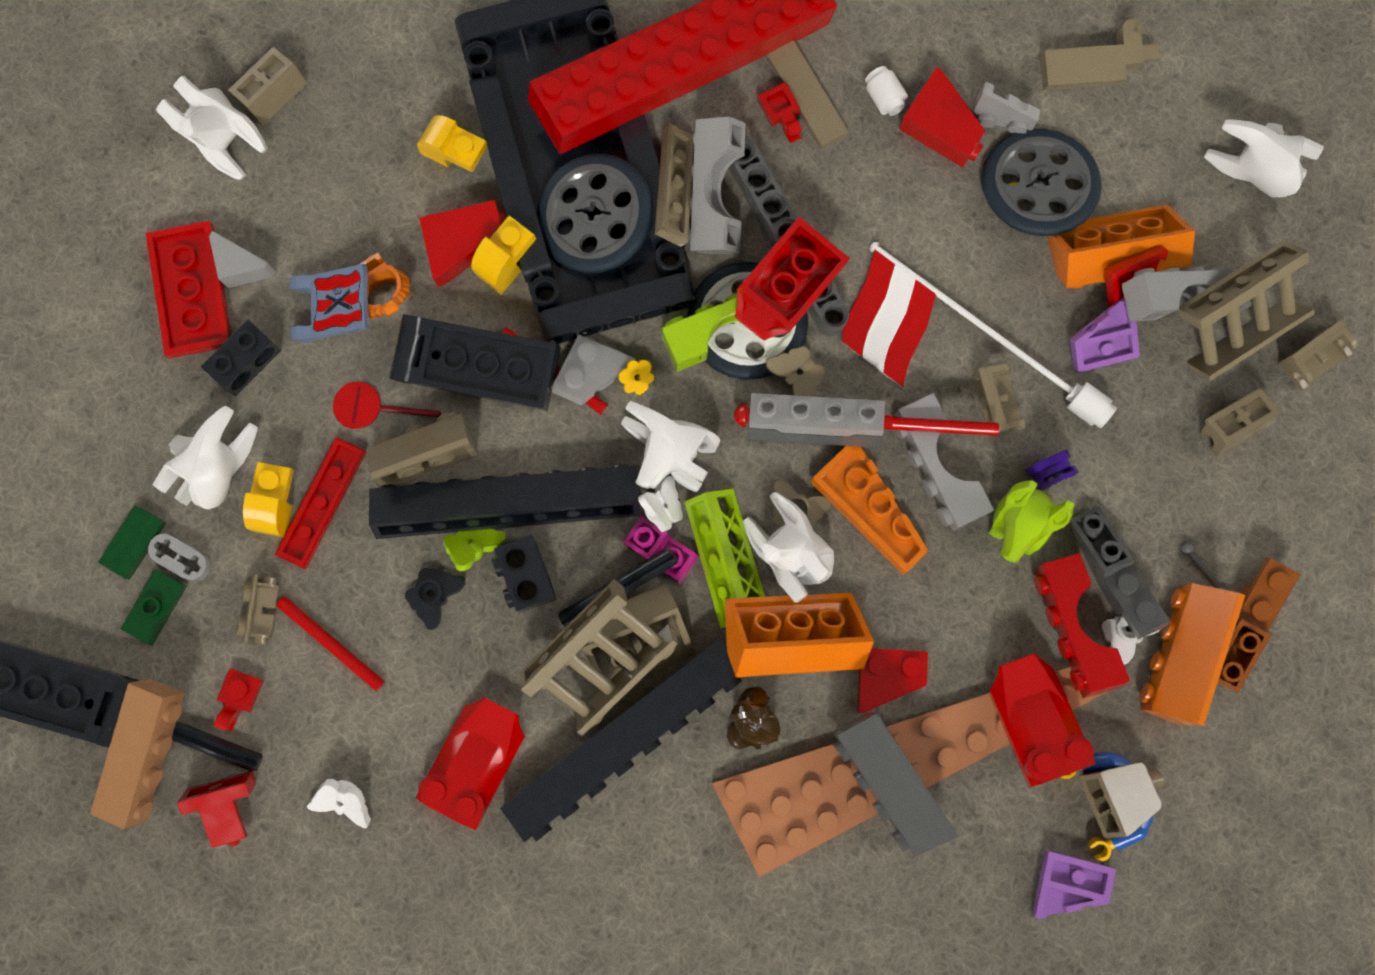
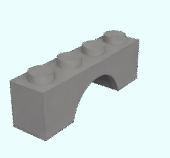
[689,116,746,254]
[1122,266,1252,322]
[894,393,995,531]

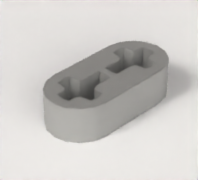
[148,534,211,581]

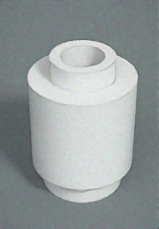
[865,66,908,116]

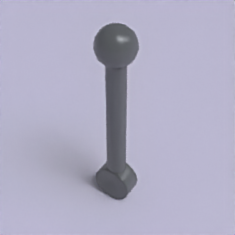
[1181,542,1230,591]

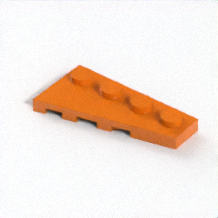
[810,446,929,575]

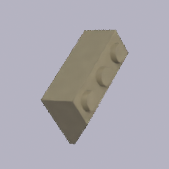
[366,412,478,487]
[582,583,695,680]

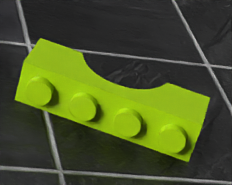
[661,293,741,372]

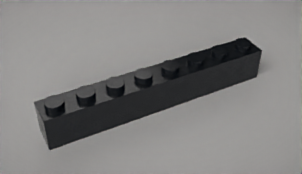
[369,464,641,539]
[500,638,742,842]

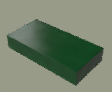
[98,505,166,580]

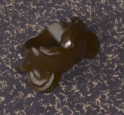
[727,686,780,749]

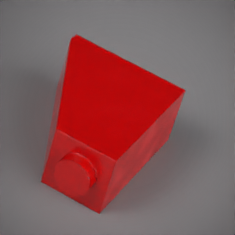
[899,67,985,168]
[419,200,507,287]

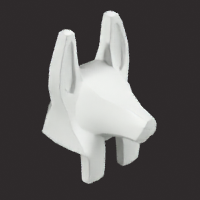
[156,76,268,180]
[1204,119,1324,197]
[621,401,720,492]
[153,406,258,510]
[743,492,834,603]

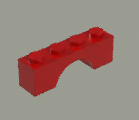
[1034,553,1130,699]

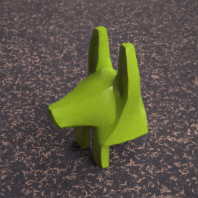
[988,480,1074,563]

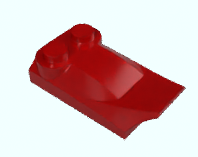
[735,217,850,341]
[988,653,1096,788]
[416,696,525,830]

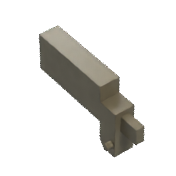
[1040,18,1160,90]

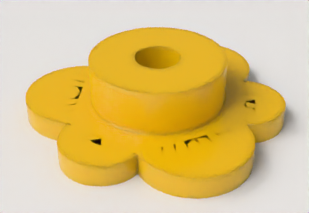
[618,360,654,395]

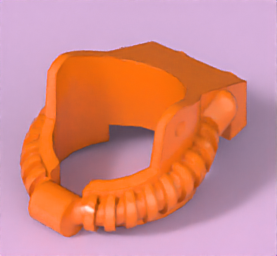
[358,253,411,320]

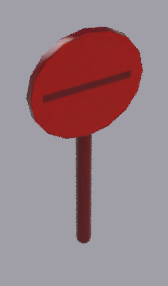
[333,381,441,429]

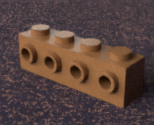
[90,678,185,830]

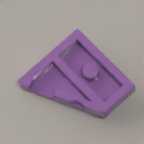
[1070,296,1140,373]
[1031,850,1116,919]

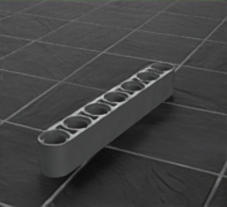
[729,136,849,336]

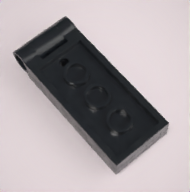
[389,314,561,411]
[0,640,140,748]

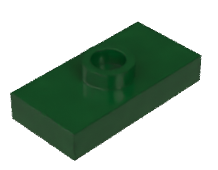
[120,570,187,645]

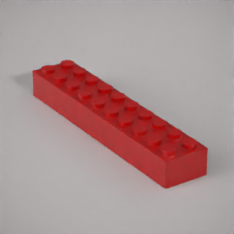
[528,0,838,154]

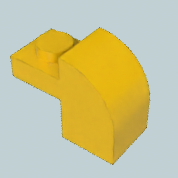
[417,115,487,173]
[471,215,537,295]
[243,462,294,537]

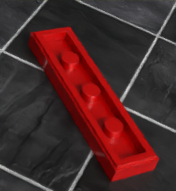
[275,437,367,569]

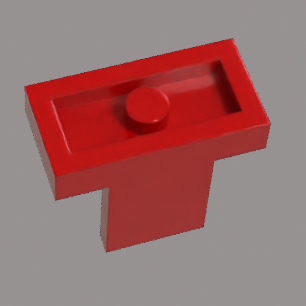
[177,771,256,848]

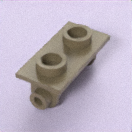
[236,575,279,645]

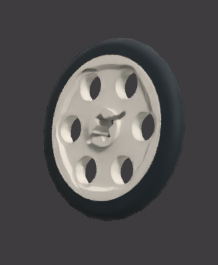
[687,262,809,380]

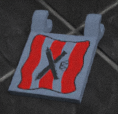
[289,264,369,343]

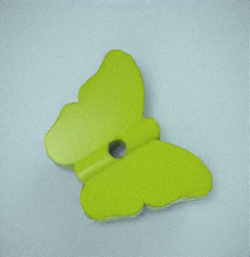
[443,529,506,571]

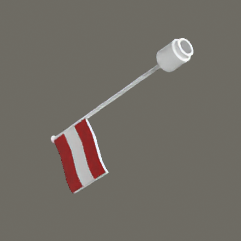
[842,242,1117,429]

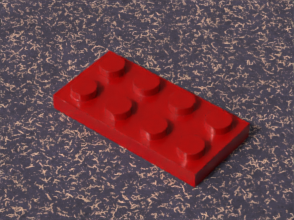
[145,220,232,359]

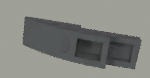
[1069,506,1170,639]

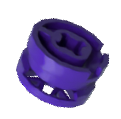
[1025,449,1079,491]

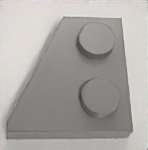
[971,82,1040,134]
[552,335,636,405]

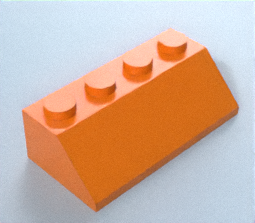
[1047,204,1195,289]
[1139,583,1245,726]
[725,593,874,677]

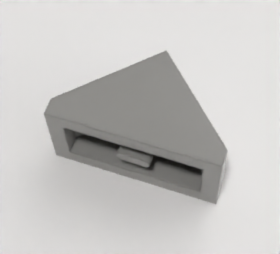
[209,231,276,288]

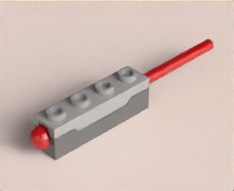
[734,393,999,448]

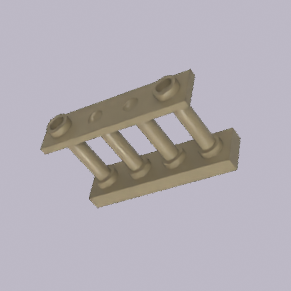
[1178,240,1315,381]
[520,579,678,736]

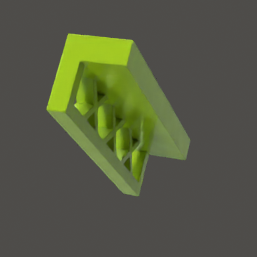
[684,488,765,629]

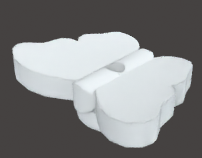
[638,476,683,532]
[1101,615,1161,664]
[307,779,371,828]

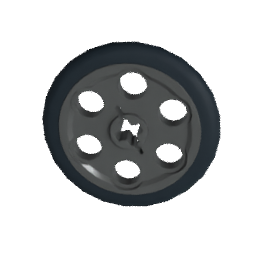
[981,128,1102,236]
[537,154,653,273]

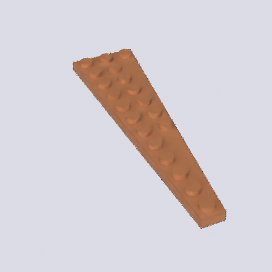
[712,666,1109,877]

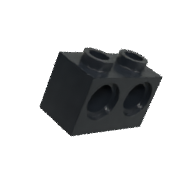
[200,319,282,397]
[492,534,557,613]

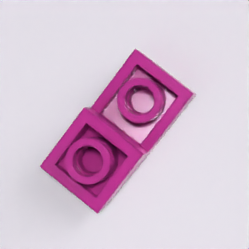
[622,516,699,584]

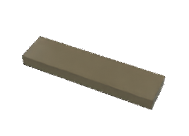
[765,40,849,149]
[655,123,694,247]

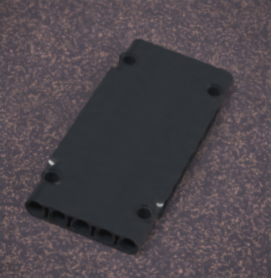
[454,0,697,344]

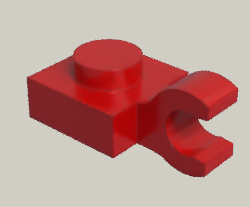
[757,82,802,143]
[213,668,264,731]

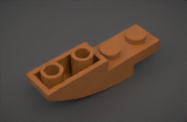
[1218,557,1301,693]

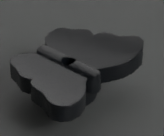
[405,568,466,630]

